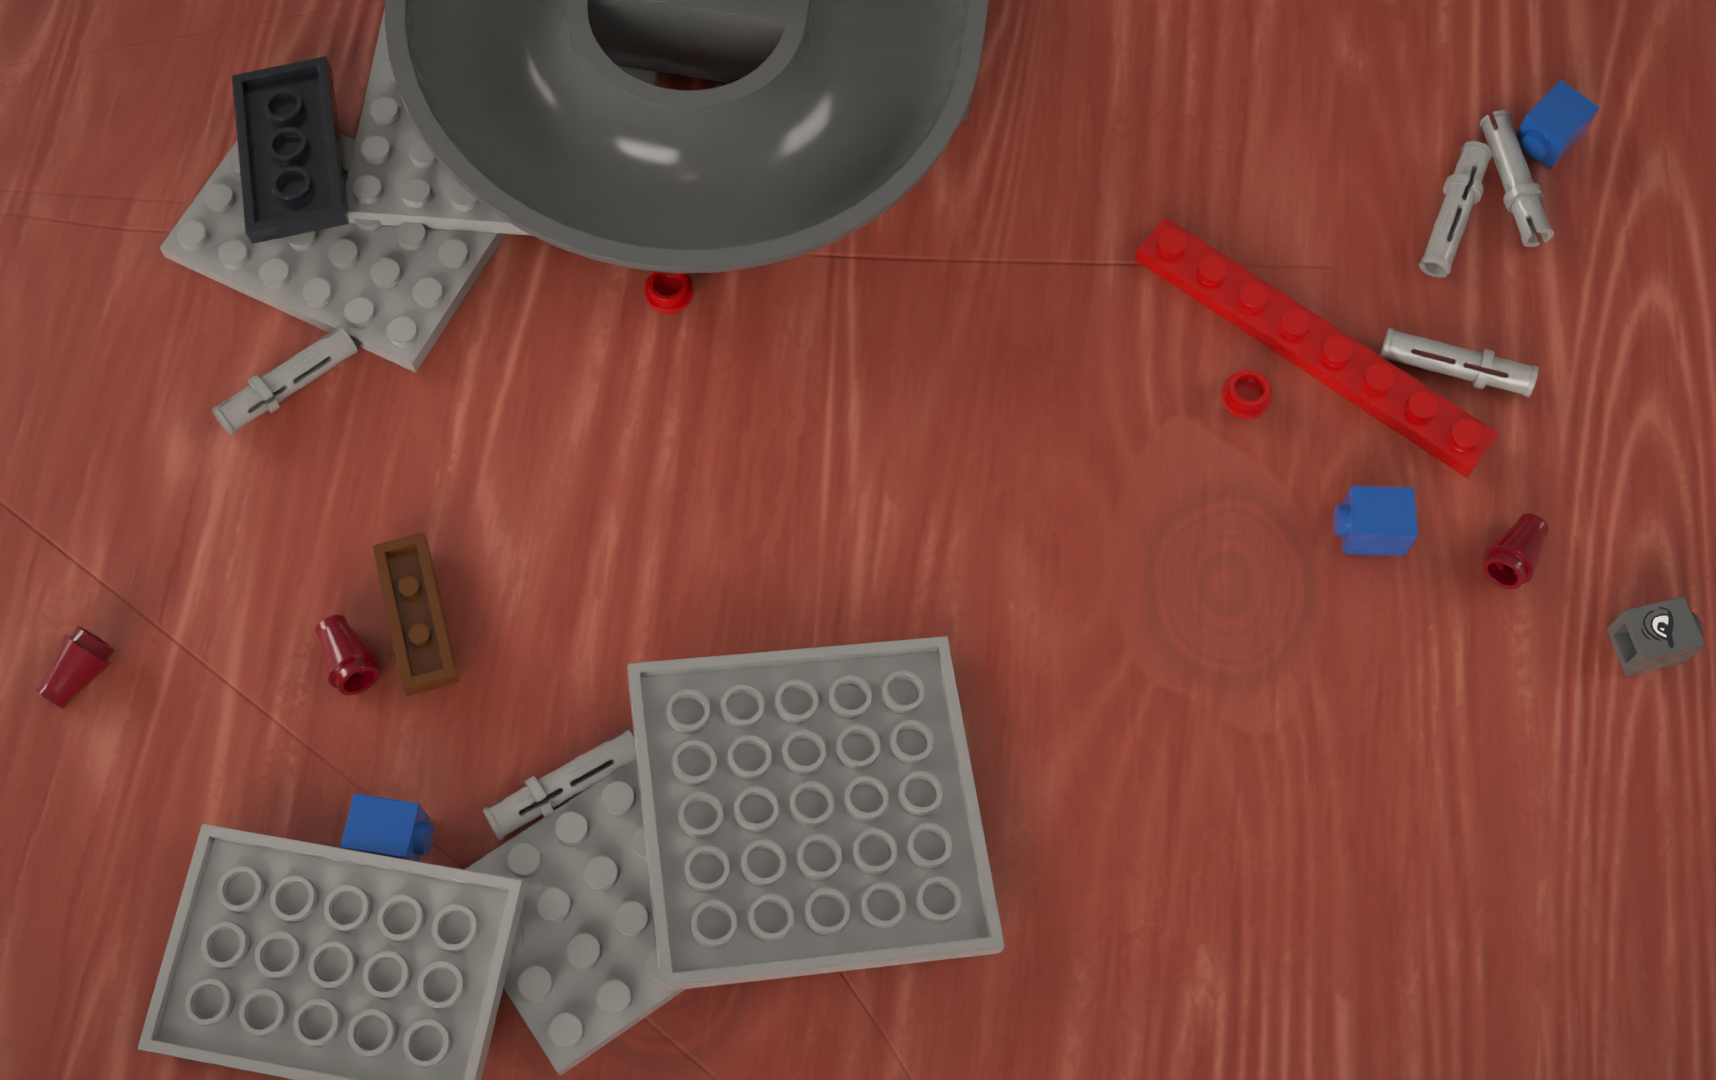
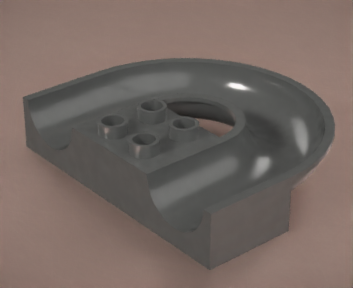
[384,0,989,274]

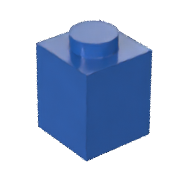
[1516,80,1600,170]
[1333,486,1418,556]
[340,793,434,862]

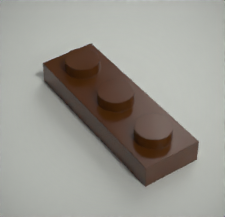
[373,532,460,696]

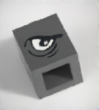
[1607,596,1705,677]

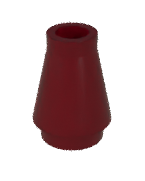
[1483,513,1549,589]
[316,615,380,695]
[36,626,115,709]

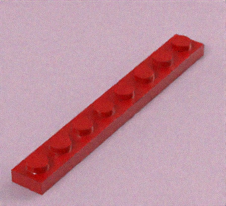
[1135,217,1499,478]

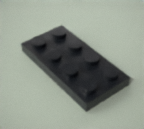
[232,56,349,244]

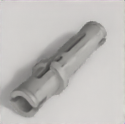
[1480,110,1554,247]
[1419,141,1493,278]
[211,325,358,436]
[1380,328,1539,397]
[482,728,636,840]

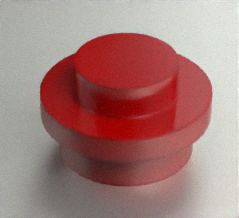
[644,271,694,314]
[1221,370,1273,419]

